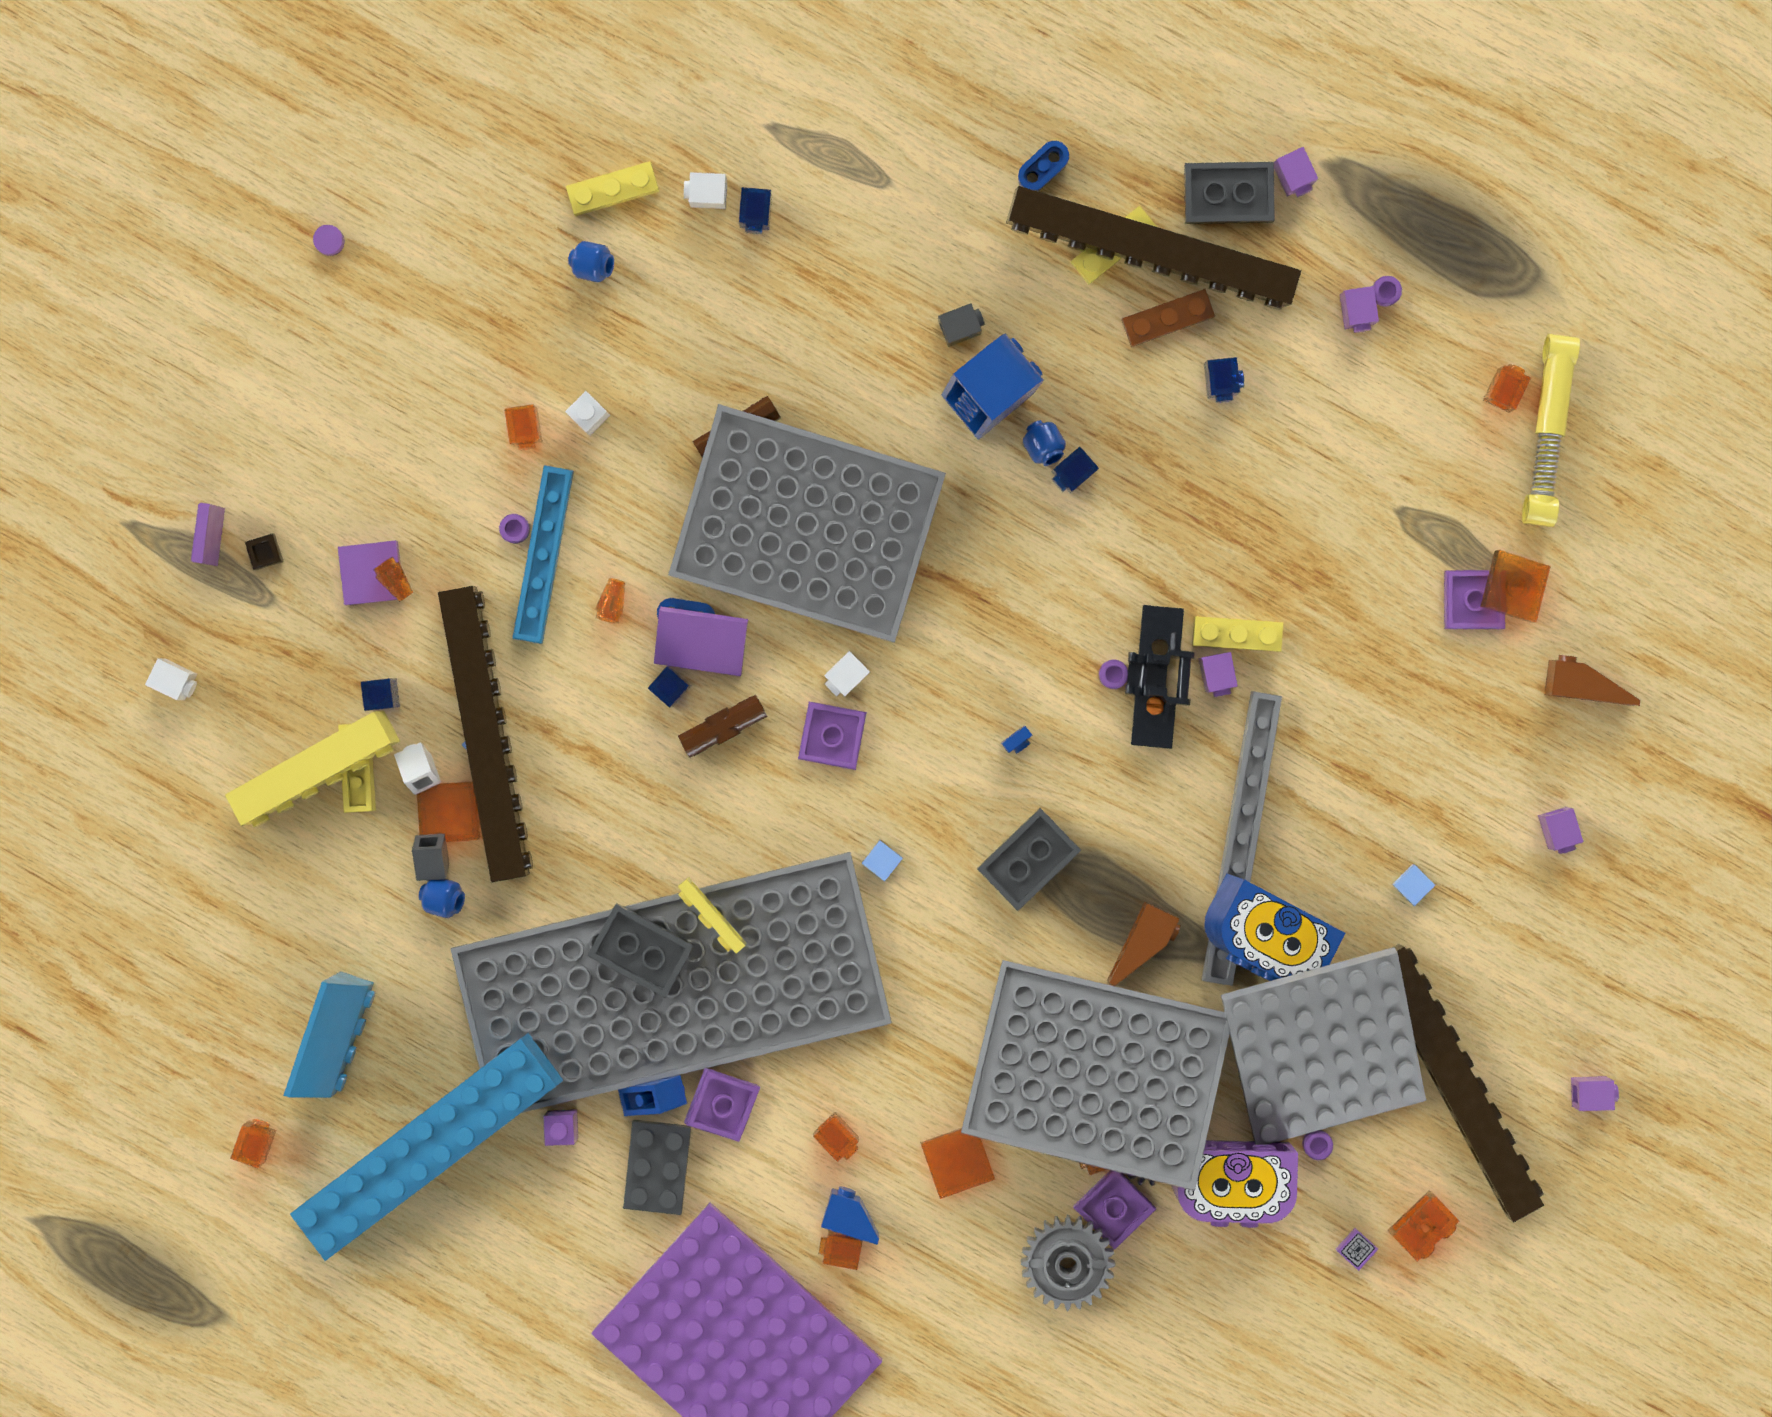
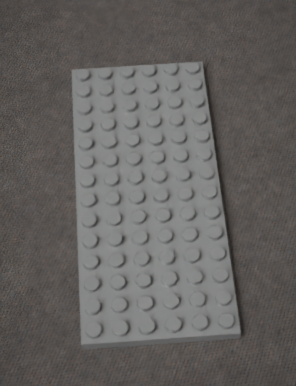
[451,852,892,1113]

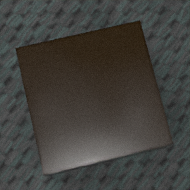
[245,533,284,570]

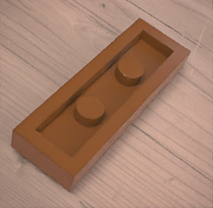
[1122,289,1215,347]

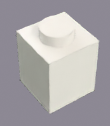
[684,172,727,209]
[565,391,610,436]
[824,651,870,697]
[145,658,197,700]
[394,742,441,795]

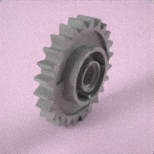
[1021,1214,1115,1311]

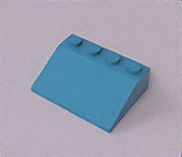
[283,972,375,1098]

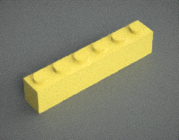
[225,710,400,827]

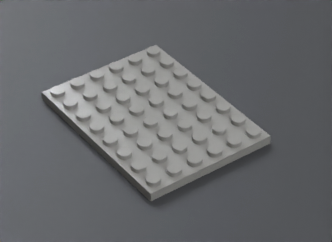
[668,404,946,643]
[961,960,1229,1191]

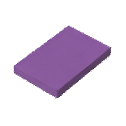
[654,606,748,676]

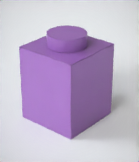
[1274,147,1318,197]
[1340,286,1379,333]
[1198,652,1238,697]
[1538,807,1584,854]
[1571,1076,1619,1111]
[543,1109,578,1146]

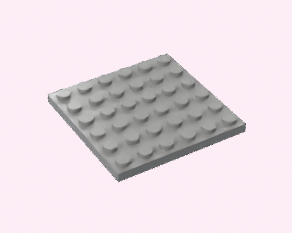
[1221,947,1426,1145]

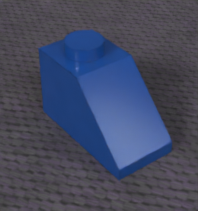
[618,1075,687,1116]
[821,1186,879,1245]

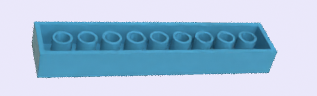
[290,1033,563,1261]

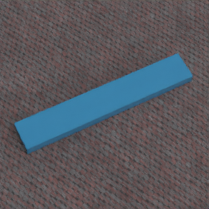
[512,465,574,644]

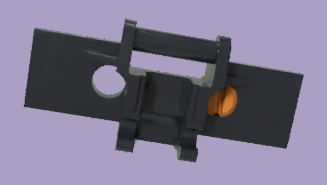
[1125,605,1195,749]

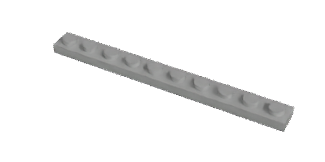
[1202,691,1282,986]

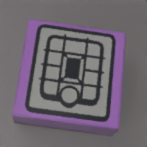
[1336,1228,1378,1271]

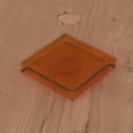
[1480,550,1551,623]
[417,781,480,842]
[920,1128,995,1199]

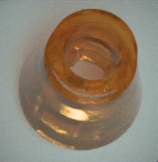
[373,556,413,602]
[594,578,625,624]

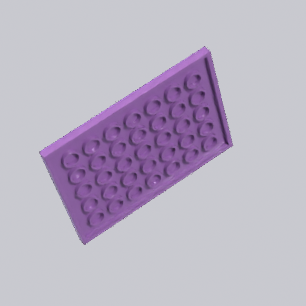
[591,1202,882,1417]

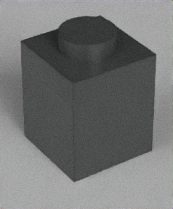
[938,303,985,347]
[412,834,449,881]

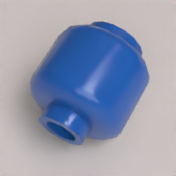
[568,241,614,282]
[1022,420,1066,466]
[419,879,465,918]

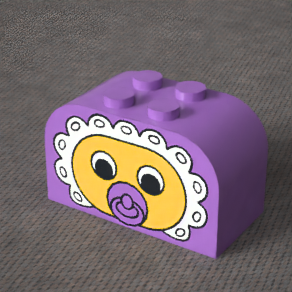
[1172,1140,1298,1228]

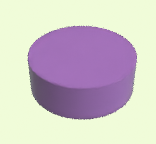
[313,225,345,256]
[1372,276,1402,307]
[499,514,530,544]
[1099,660,1128,689]
[1302,1130,1333,1160]

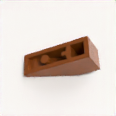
[1544,655,1640,706]
[1107,901,1181,986]

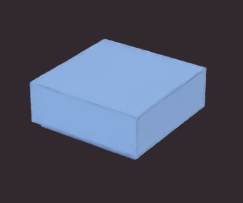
[862,840,903,881]
[1392,864,1435,906]

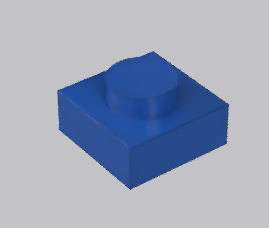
[1001,726,1033,754]

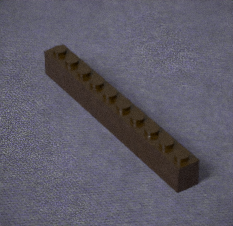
[1006,186,1302,310]
[438,586,533,883]
[1392,944,1544,1223]

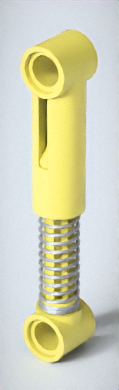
[1522,334,1580,527]

